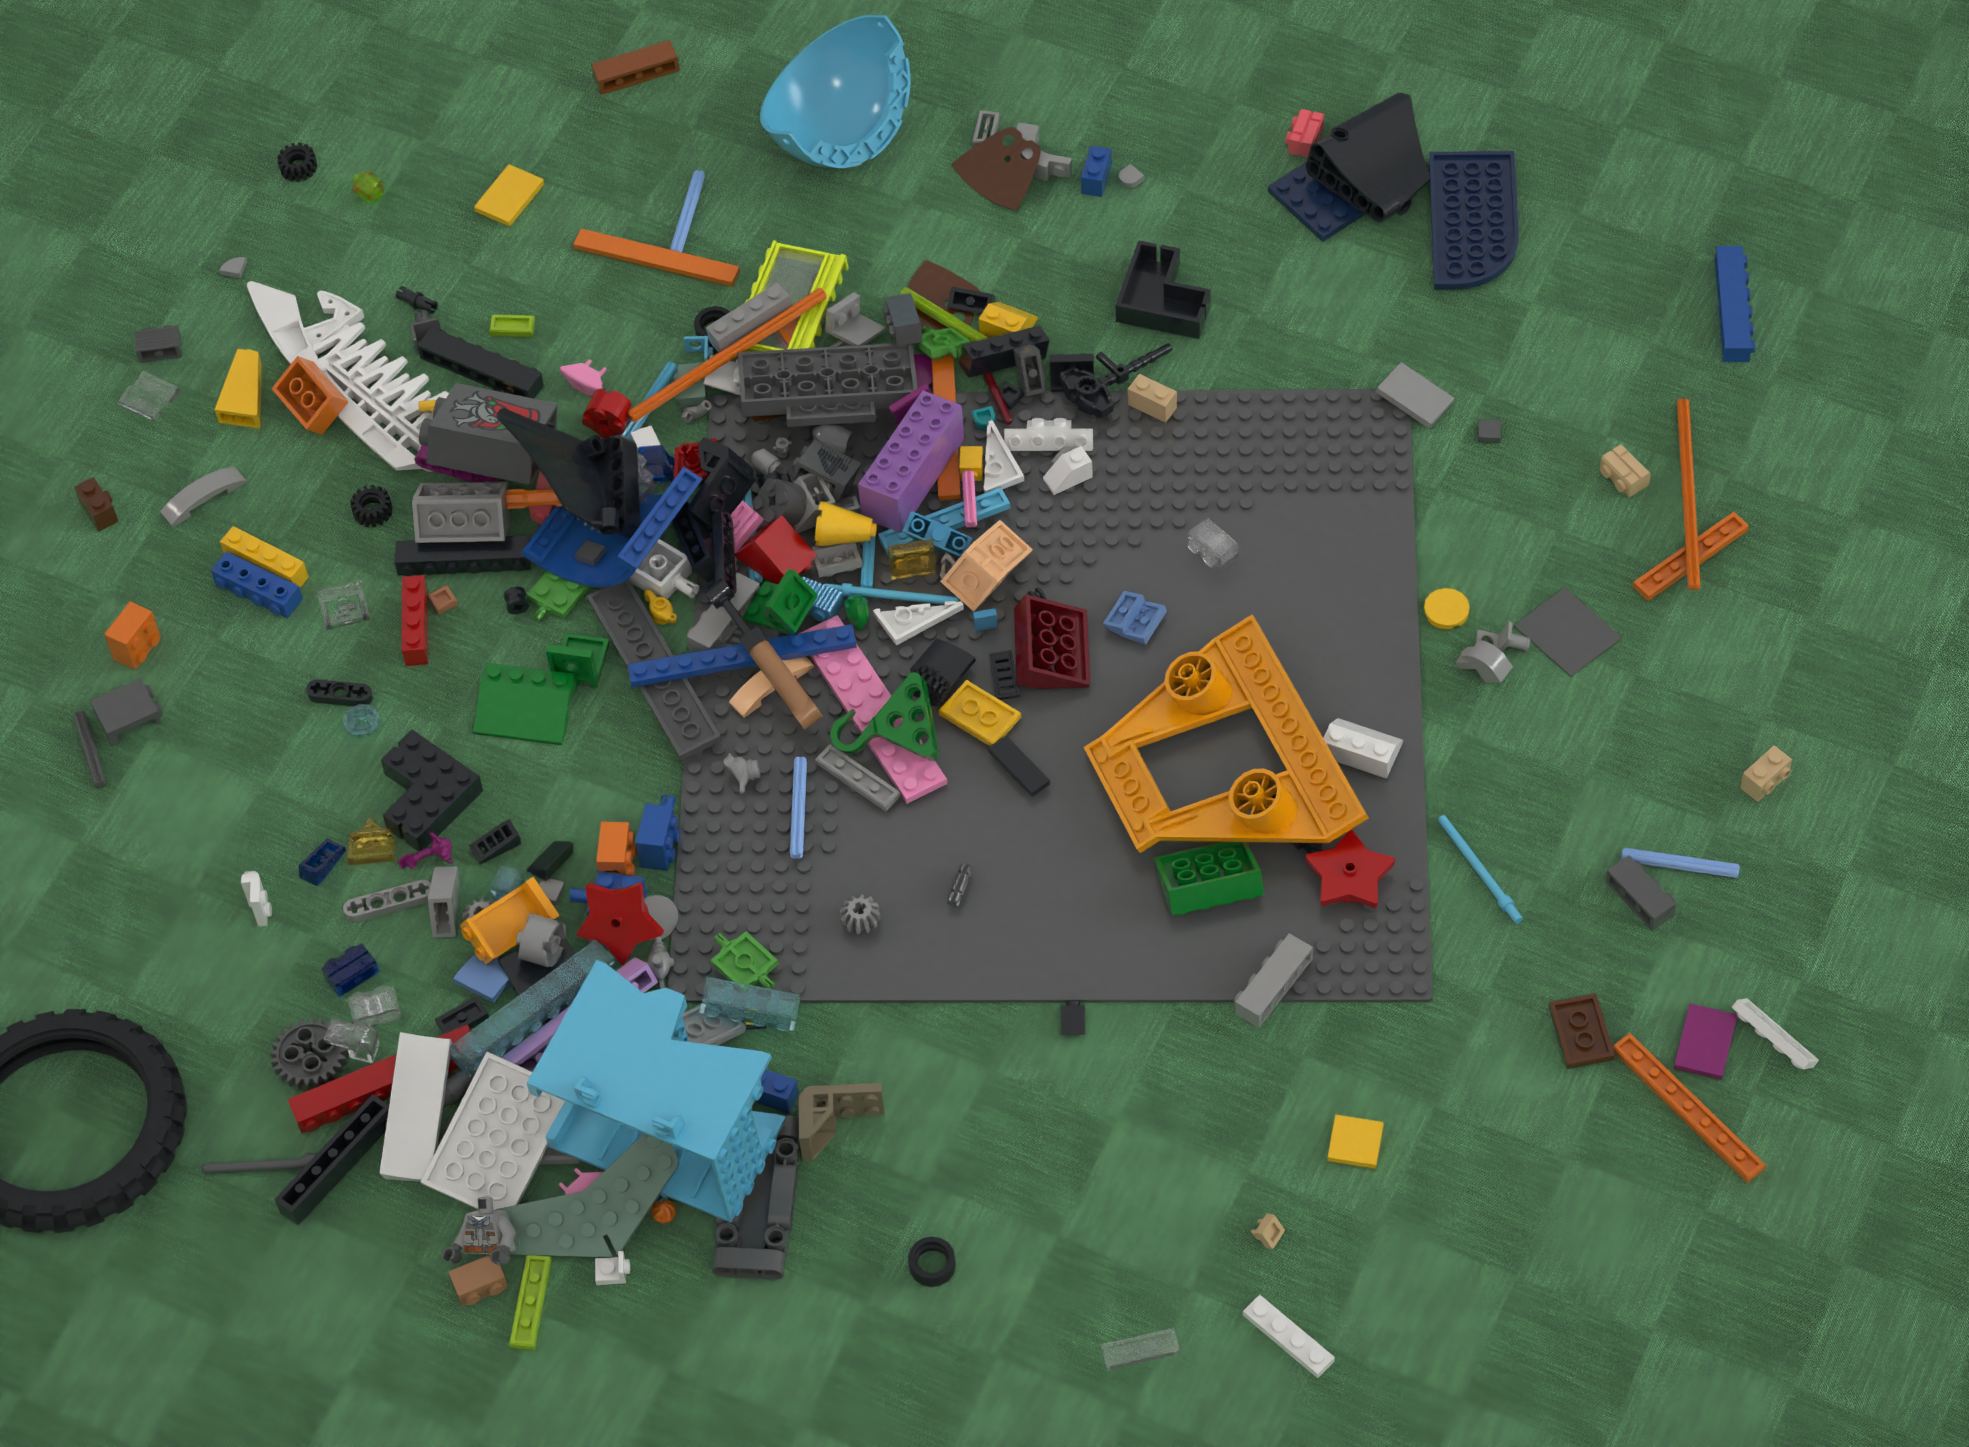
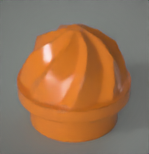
[651,1199,676,1224]

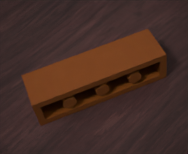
[591,40,680,95]

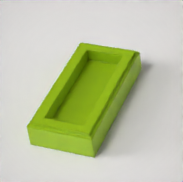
[489,314,535,337]

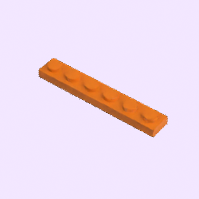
[1633,512,1749,601]

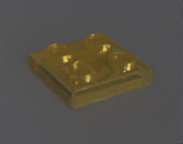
[888,539,936,580]

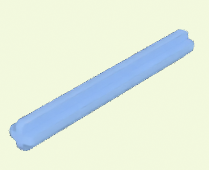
[670,170,705,252]
[790,757,807,859]
[1621,848,1740,878]

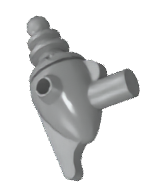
[645,937,674,989]

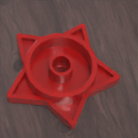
[1305,829,1395,908]
[576,882,664,965]

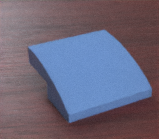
[1103,591,1167,645]
[453,954,511,1003]

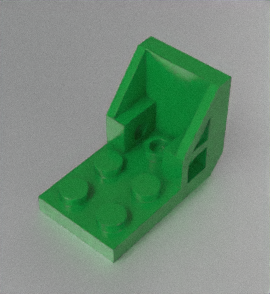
[742,569,818,636]

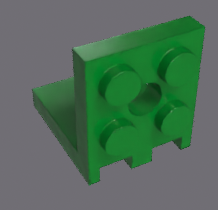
[546,633,610,688]

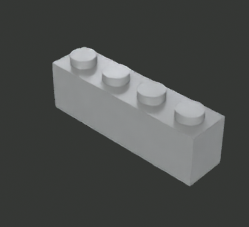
[706,282,792,352]
[687,572,760,652]
[1234,933,1313,1028]

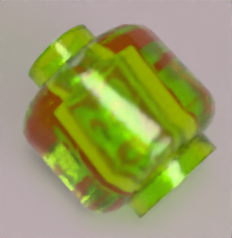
[352,171,384,202]

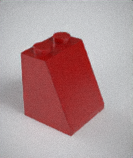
[735,515,817,584]

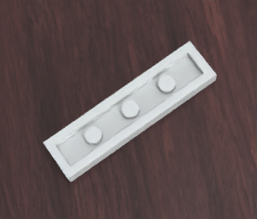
[1732,998,1819,1070]
[1243,1295,1335,1378]

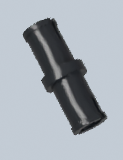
[396,286,438,314]

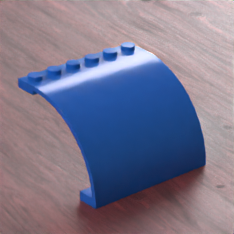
[521,467,702,587]

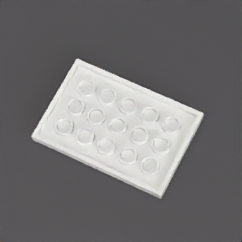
[421,1052,565,1210]

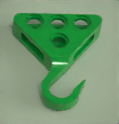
[830,672,939,761]

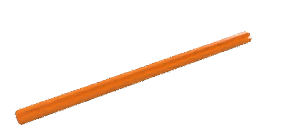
[628,288,827,422]
[1677,398,1700,591]

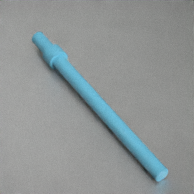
[825,583,959,605]
[1438,815,1523,924]

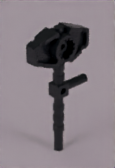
[1059,343,1172,418]

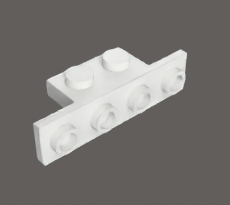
[1004,418,1093,451]

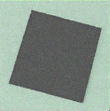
[1514,587,1622,677]

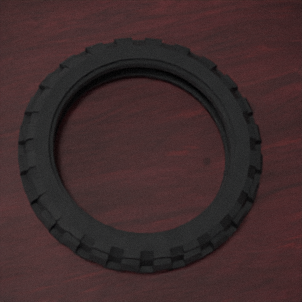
[0,1009,187,1234]

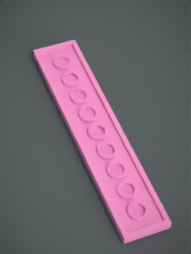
[799,615,947,804]

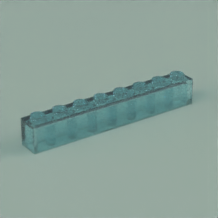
[450,940,615,1077]

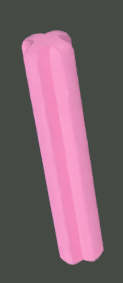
[962,470,977,528]

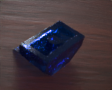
[637,445,675,484]

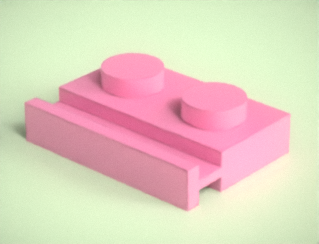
[730,500,764,553]

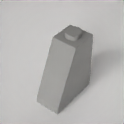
[428,866,460,938]

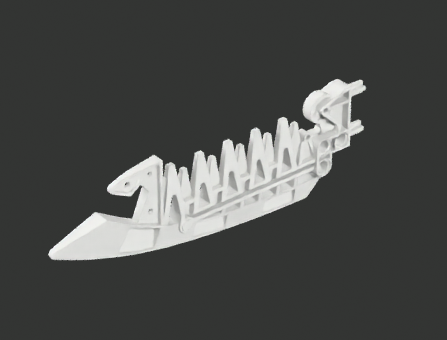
[247,281,449,472]

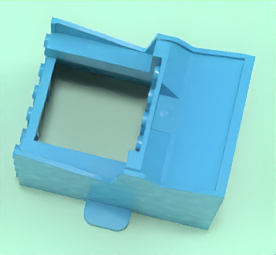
[527,960,786,1223]

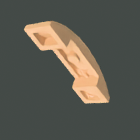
[729,657,814,718]

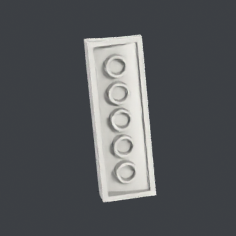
[379,1032,452,1182]

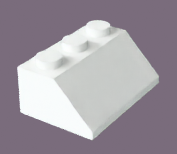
[1324,718,1403,779]

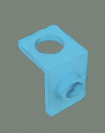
[683,336,714,362]

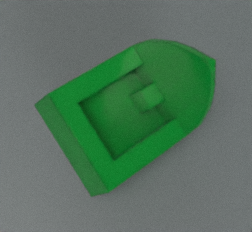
[843,595,869,630]

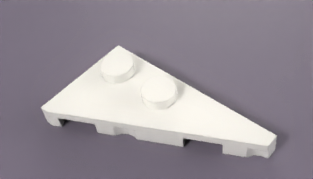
[984,420,1024,493]
[873,601,964,645]

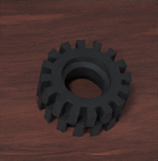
[277,142,317,182]
[350,485,393,527]
[912,664,951,706]

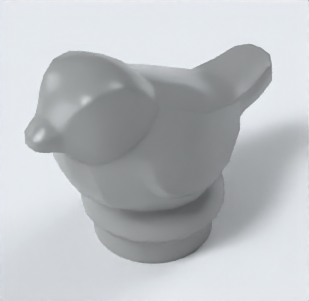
[723,753,761,794]

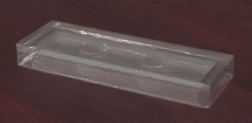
[1101,1328,1180,1370]

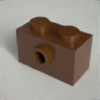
[74,477,119,532]

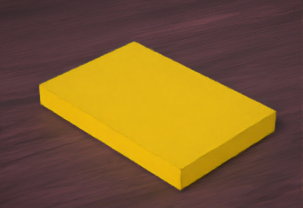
[474,164,544,227]
[939,680,1021,746]

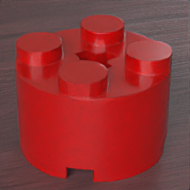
[582,388,632,440]

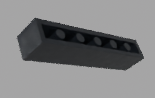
[417,327,544,399]
[395,535,532,576]
[274,1094,389,1226]

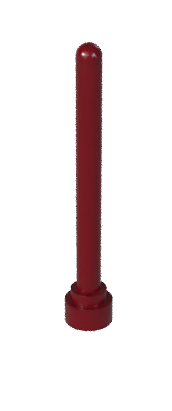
[983,372,1013,425]

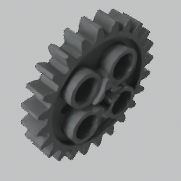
[270,1017,349,1090]

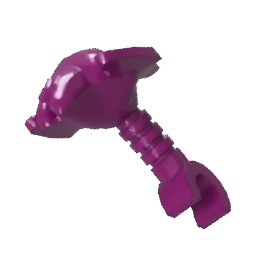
[397,832,453,869]

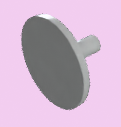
[644,895,678,941]

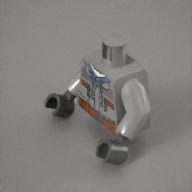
[442,1196,516,1265]

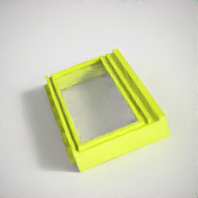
[744,240,849,352]

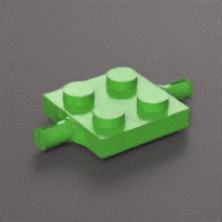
[913,325,970,359]
[527,571,590,622]
[711,931,778,994]

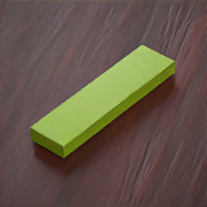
[509,1255,552,1350]

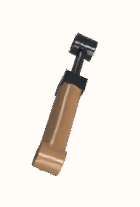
[704,578,823,730]

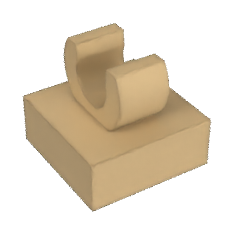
[1251,1213,1285,1249]

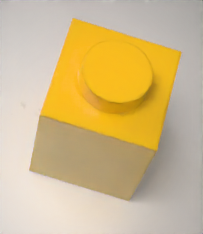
[959,446,983,481]

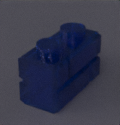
[321,943,379,997]

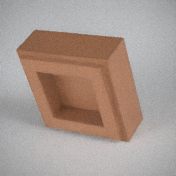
[427,585,458,615]

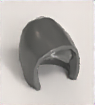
[812,424,854,455]

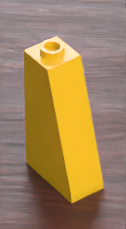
[214,349,262,429]

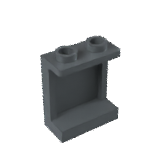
[90,678,163,746]

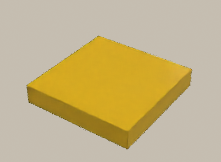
[1327,1114,1384,1169]

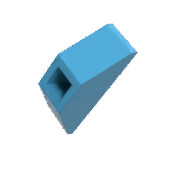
[902,511,973,558]

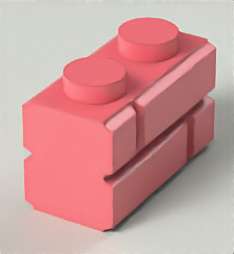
[1285,109,1324,157]

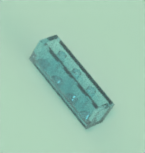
[699,977,801,1031]

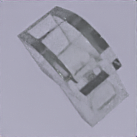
[324,1018,380,1063]

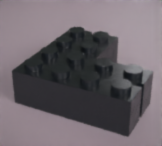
[1115,240,1211,339]
[381,729,483,851]

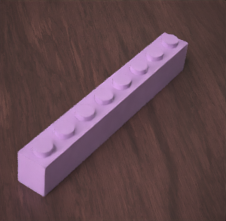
[501,957,658,1072]

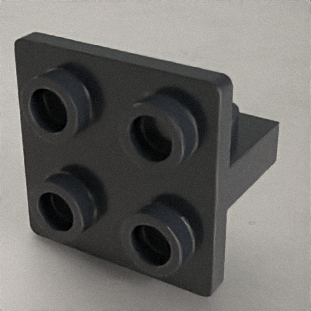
[1050,353,1094,392]

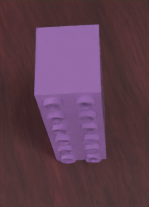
[858,390,964,533]

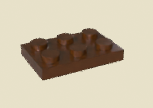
[1548,993,1615,1069]

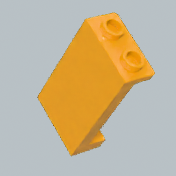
[460,877,560,965]

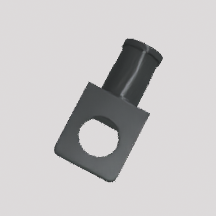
[410,310,441,355]

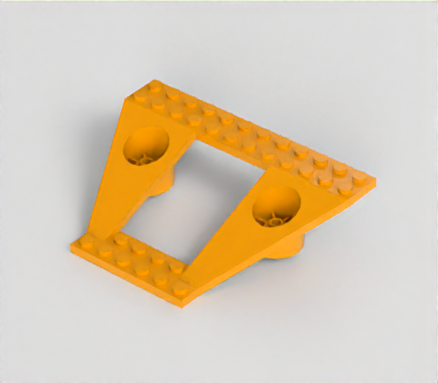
[1083,614,1369,853]

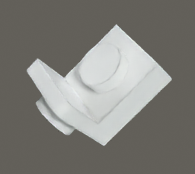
[595,1251,630,1285]

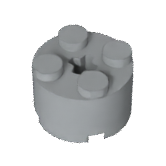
[516,913,566,967]

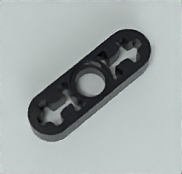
[306,680,373,707]

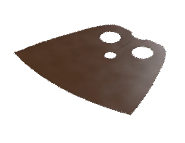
[951,127,1041,211]
[907,260,980,332]

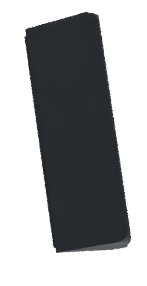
[947,287,995,314]
[527,841,573,881]

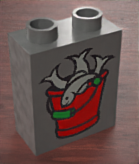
[419,383,558,484]

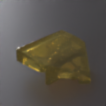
[347,817,395,865]

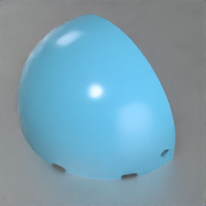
[760,15,911,168]

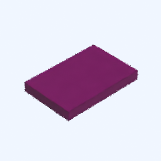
[1674,1003,1737,1080]

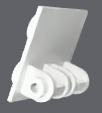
[704,355,741,395]

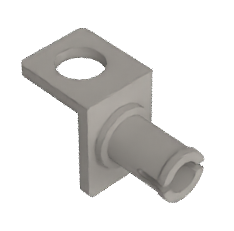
[1476,621,1530,652]

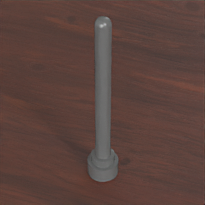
[201,1153,317,1173]

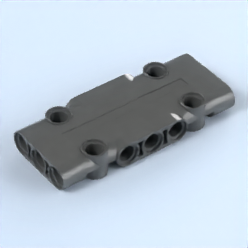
[712,1115,799,1280]

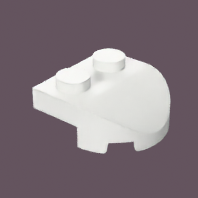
[241,871,272,926]

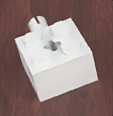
[629,539,699,599]

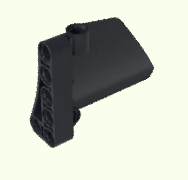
[1306,93,1430,222]
[496,408,640,539]

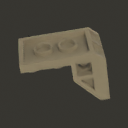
[799,1083,885,1162]

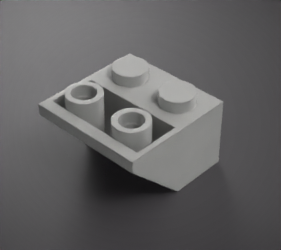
[793,473,836,533]

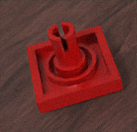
[673,438,718,482]

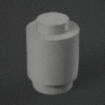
[751,449,784,475]

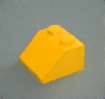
[979,302,1038,338]

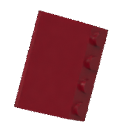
[1014,594,1090,689]

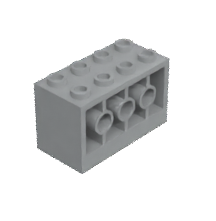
[412,481,511,543]

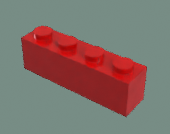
[402,575,428,666]

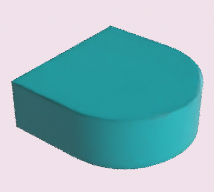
[971,406,996,430]

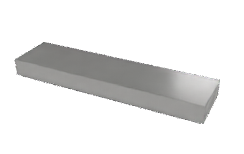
[815,744,901,812]

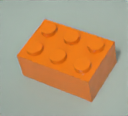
[272,356,348,435]

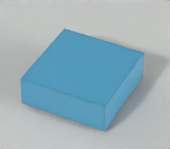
[973,608,998,632]

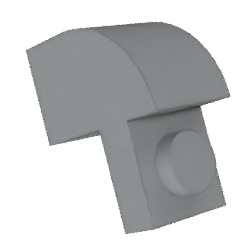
[1455,640,1513,683]

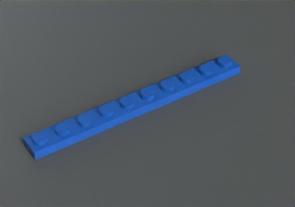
[627,624,857,688]

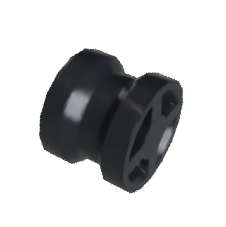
[503,586,529,614]

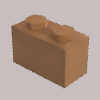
[448,1254,508,1307]

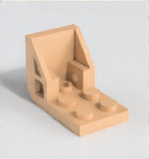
[940,520,1033,612]

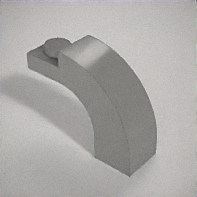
[1016,122,1072,181]

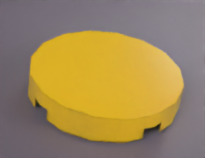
[1424,588,1470,630]

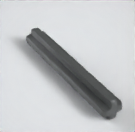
[73,711,107,787]

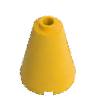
[815,501,877,546]

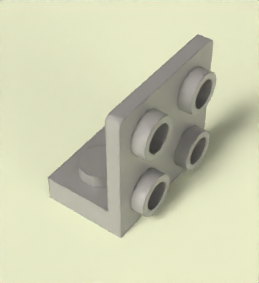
[825,292,885,346]

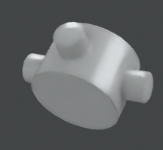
[773,437,792,454]

